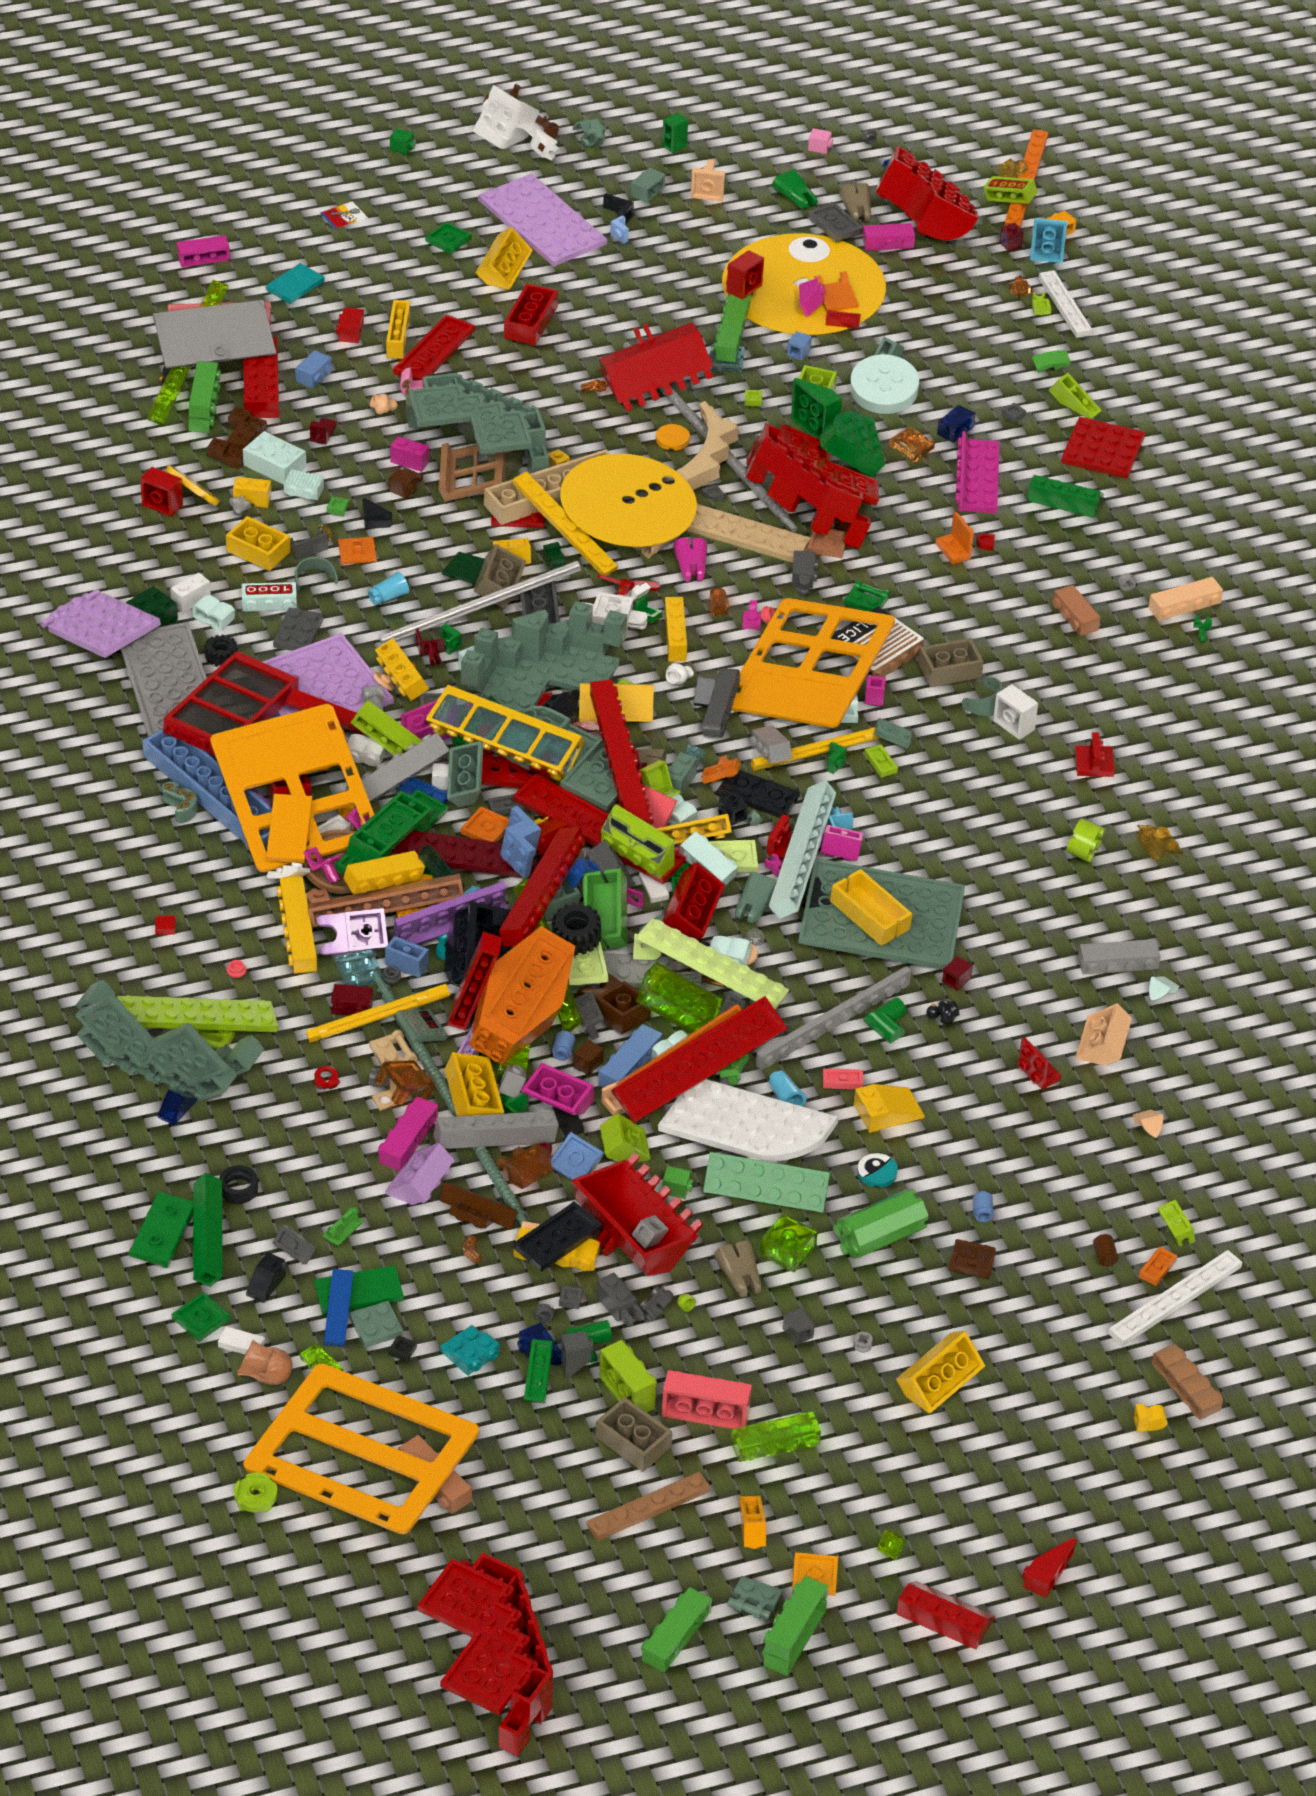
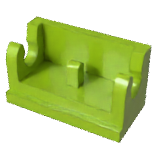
[1157,1200,1195,1247]

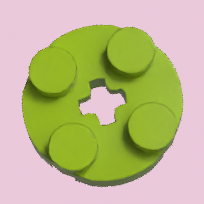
[234,1473,278,1512]

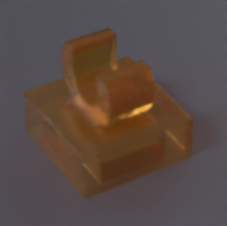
[1008,275,1032,298]

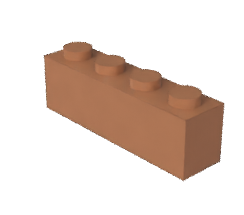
[398,1435,472,1514]

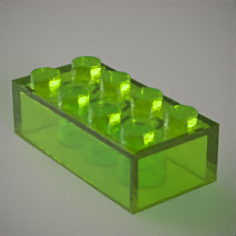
[636,962,723,1033]

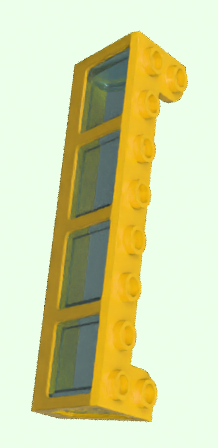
[426,685,585,782]

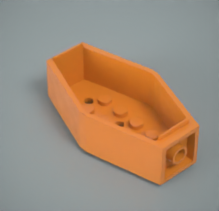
[469,926,575,1065]

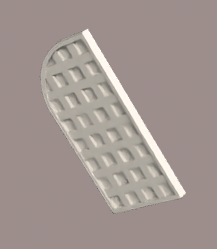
[658,1079,838,1161]

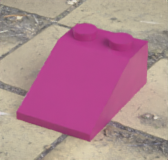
[401,697,461,740]

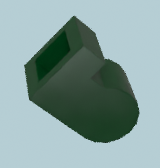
[543,542,566,570]

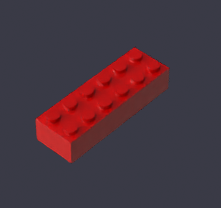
[243,337,279,418]

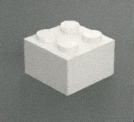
[993,684,1038,740]

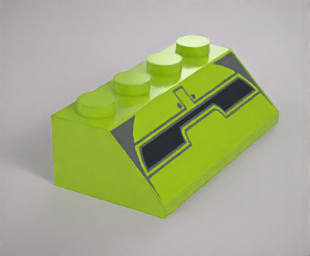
[601,804,675,879]

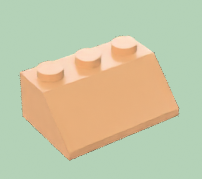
[1076,1003,1132,1066]

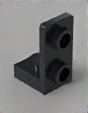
[603,193,634,225]

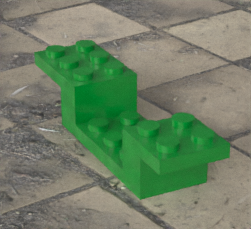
[335,789,449,875]

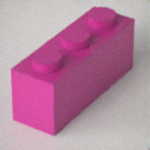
[862,223,915,251]
[176,235,230,267]

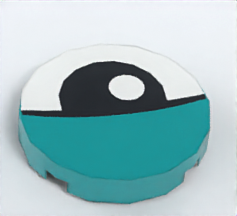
[857,1153,898,1188]

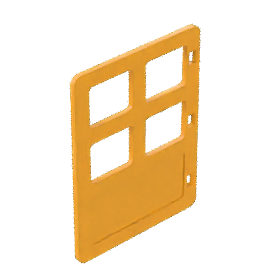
[731,598,895,728]
[210,704,374,872]

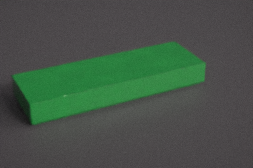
[524,1339,554,1404]

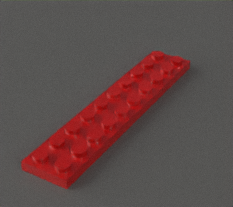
[513,774,686,884]
[611,996,787,1124]

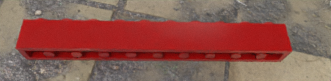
[590,679,654,825]
[499,827,585,947]

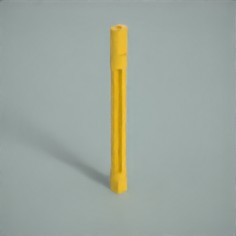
[750,727,881,771]
[306,984,450,1043]

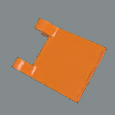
[814,271,859,312]

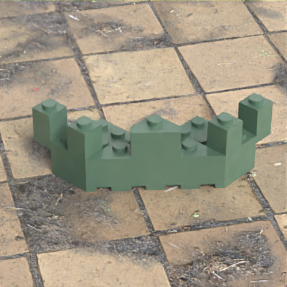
[406,373,549,474]
[461,601,627,710]
[75,980,264,1101]

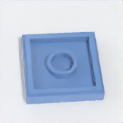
[547,1132,604,1181]

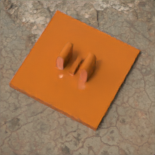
[338,537,377,564]

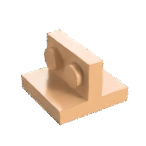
[691,160,725,202]

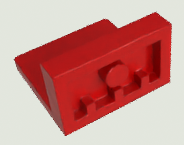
[767,814,793,860]
[1018,1037,1061,1089]

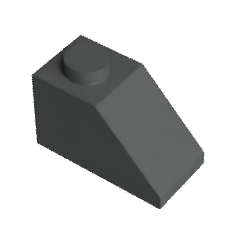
[560,1331,594,1378]

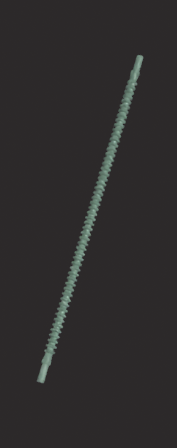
[371,971,528,1225]

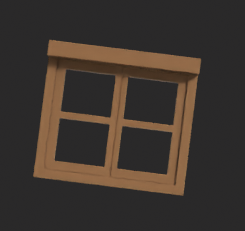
[439,443,506,502]

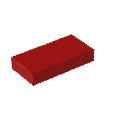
[825,310,861,329]

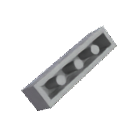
[1078,939,1160,975]

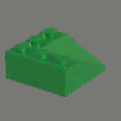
[791,378,842,439]

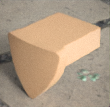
[1133,1110,1163,1138]

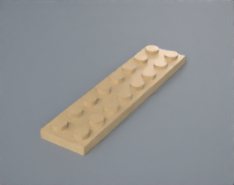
[686,504,810,563]

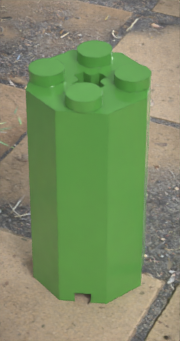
[833,1189,928,1258]

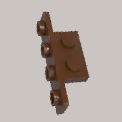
[440,1182,517,1229]

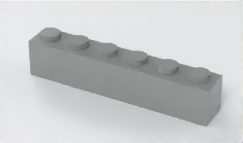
[346,733,450,804]
[433,1111,558,1149]

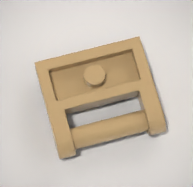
[369,1030,418,1072]

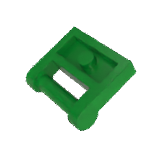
[844,580,890,611]

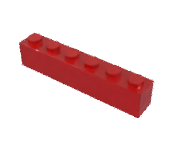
[447,932,502,1030]

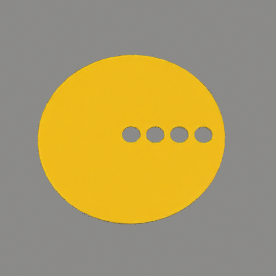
[560,454,697,547]

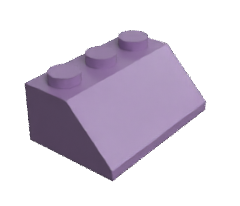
[385,1143,454,1205]

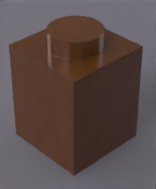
[573,1040,604,1076]

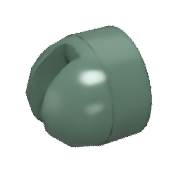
[747,809,763,826]

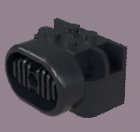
[445,901,511,987]

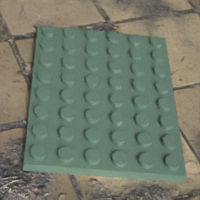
[798,858,965,970]

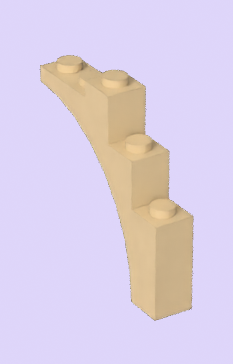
[676,401,739,490]

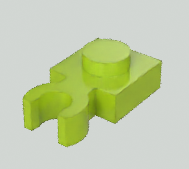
[1032,292,1051,315]

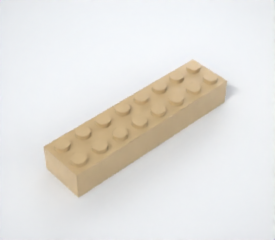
[484,449,610,525]

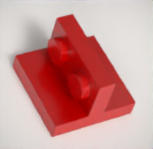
[1075,732,1115,777]

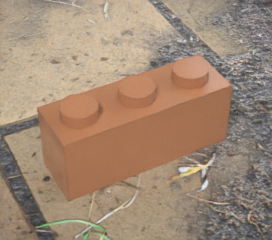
[1052,585,1100,636]

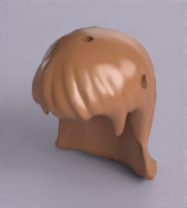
[237,1340,293,1385]

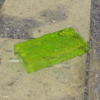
[300,1343,343,1371]

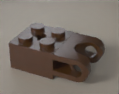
[577,973,651,1034]

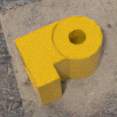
[548,449,570,467]
[1133,1404,1168,1432]

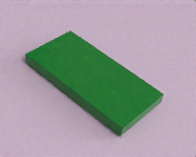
[314,1265,404,1315]

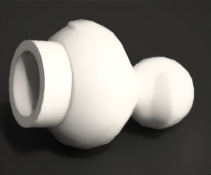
[666,663,694,685]

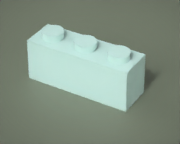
[679,832,737,886]

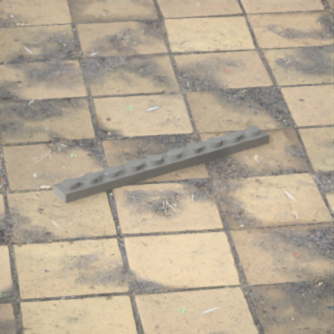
[756,966,911,1070]

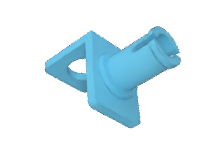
[828,807,853,830]

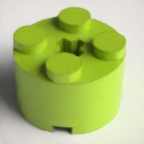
[1066,818,1106,863]

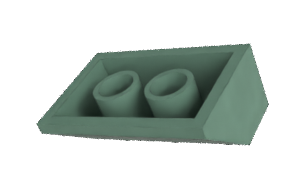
[447,741,483,808]

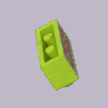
[983,176,1038,204]

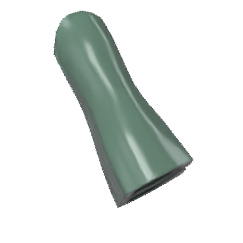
[735,872,777,924]

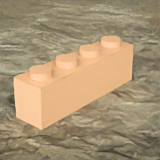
[1148,577,1223,621]

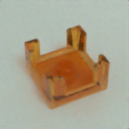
[375,1060,435,1105]

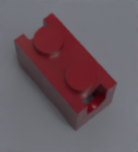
[331,984,374,1016]

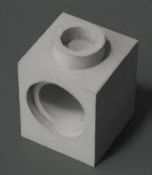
[498,1065,526,1098]
[631,1215,669,1249]

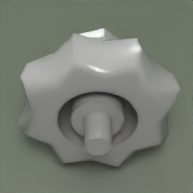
[230,495,251,515]

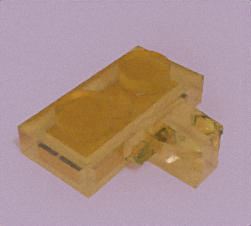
[998,158,1029,178]

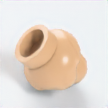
[370,394,398,415]

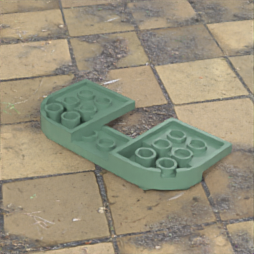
[485,706,618,811]

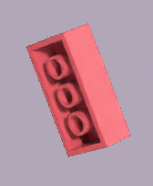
[662,1370,752,1431]

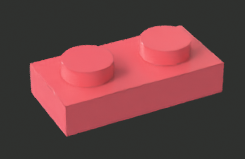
[823,1069,863,1089]

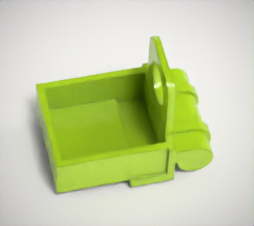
[640,760,681,797]

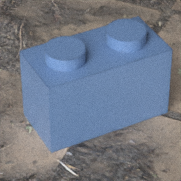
[295,350,333,389]
[385,936,429,978]

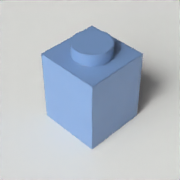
[787,331,812,360]

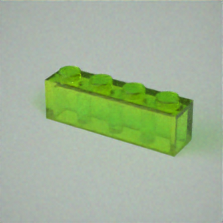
[731,1411,821,1462]

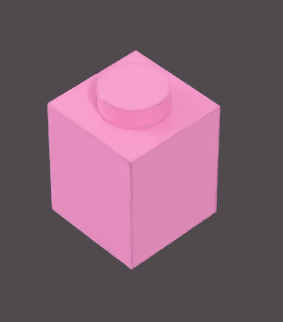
[808,128,833,154]

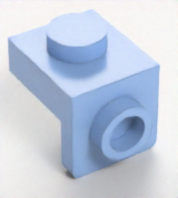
[610,216,629,244]

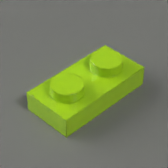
[864,744,898,778]

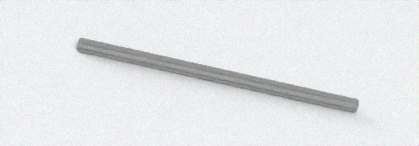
[379,561,581,644]

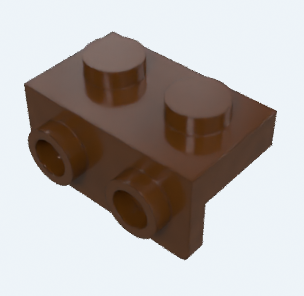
[949,1239,996,1279]

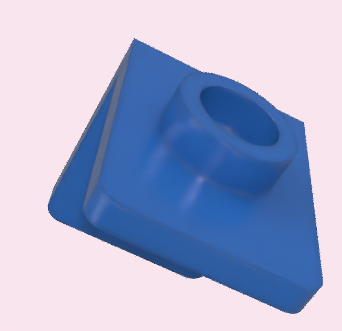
[566,857,603,888]

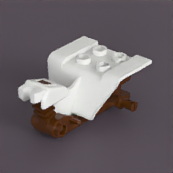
[473,84,559,160]

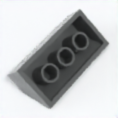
[519,579,560,625]

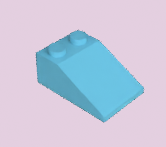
[1030,218,1067,263]

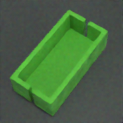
[189,361,221,433]
[584,868,628,950]
[762,1575,828,1676]

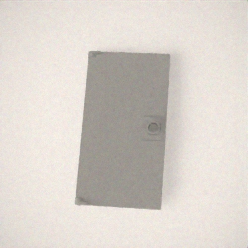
[153,300,276,369]

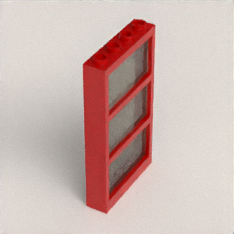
[163,651,299,755]

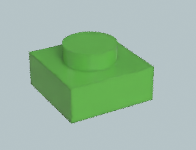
[327,497,349,516]

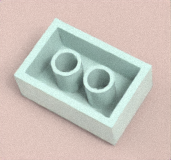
[243,431,306,485]

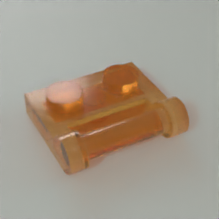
[888,427,935,462]

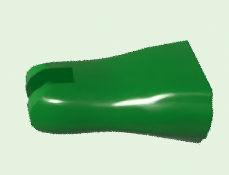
[772,169,818,210]

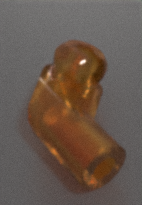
[581,380,607,392]
[462,1235,483,1264]

